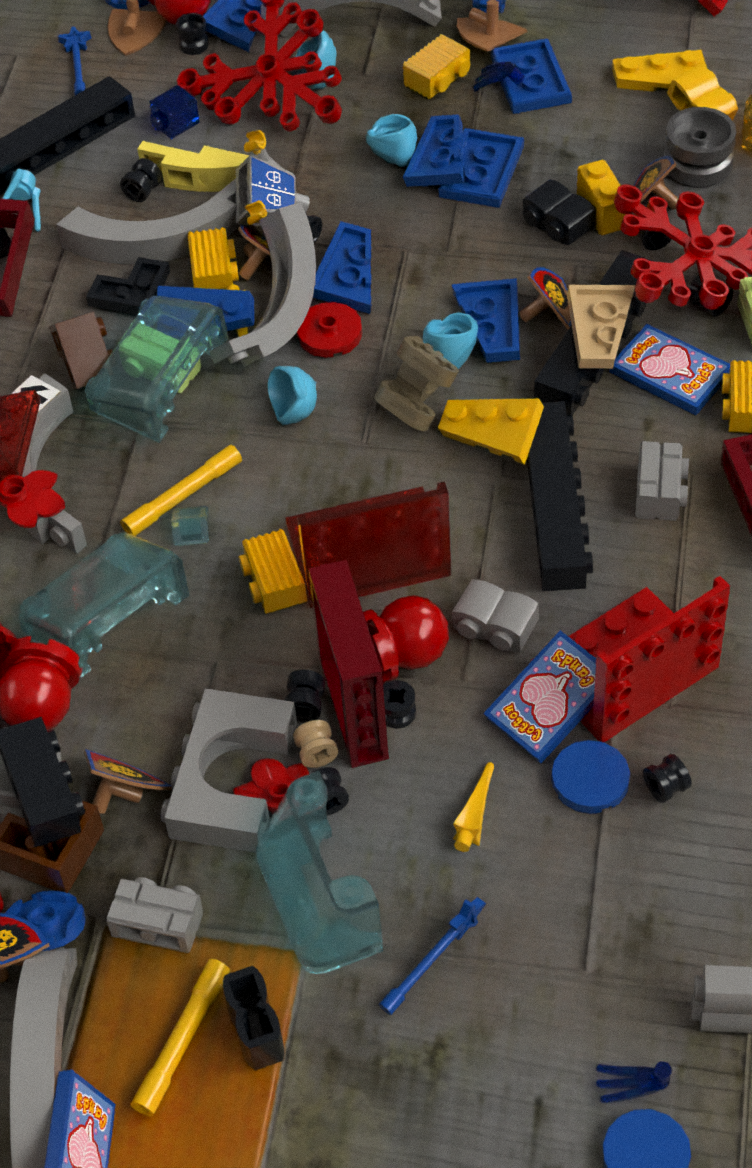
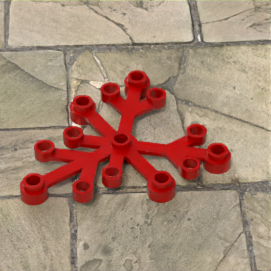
[177,0,342,132]
[614,184,752,310]

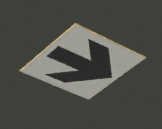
[6,375,60,416]

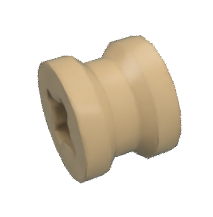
[293,720,338,768]

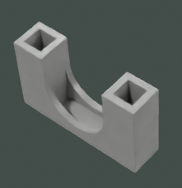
[161,688,297,854]

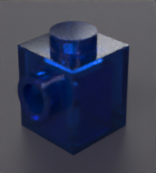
[149,85,200,139]

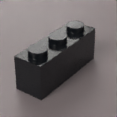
[0,716,85,848]

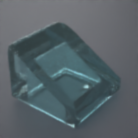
[171,506,209,546]

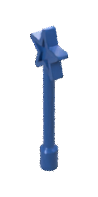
[58,26,91,95]
[379,897,486,1015]

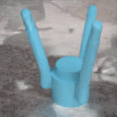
[2,169,41,232]

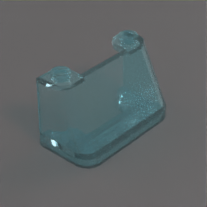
[85,295,229,443]
[19,532,189,678]
[256,771,383,974]

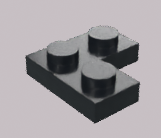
[86,257,170,317]

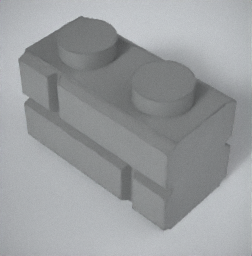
[635,441,689,521]
[107,877,203,953]

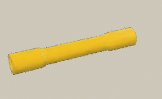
[120,444,242,538]
[130,959,230,1117]

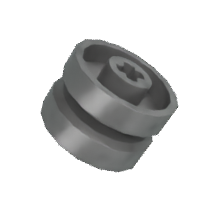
[664,107,736,187]

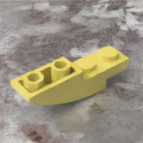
[138,141,250,192]

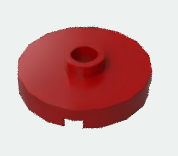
[297,302,363,358]

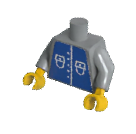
[236,130,309,235]

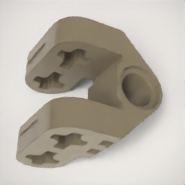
[374,336,459,431]

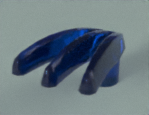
[473,62,525,92]
[596,1061,672,1104]

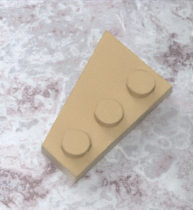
[567,285,635,369]

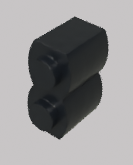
[523,179,596,245]
[223,966,284,1070]

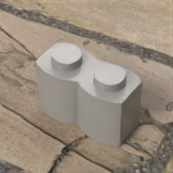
[452,579,539,652]
[691,965,752,1033]

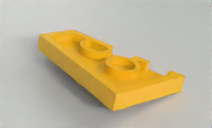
[612,50,707,92]
[438,398,544,465]

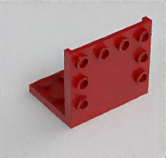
[530,576,730,742]

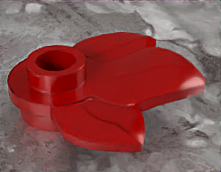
[0,470,66,528]
[233,758,309,817]

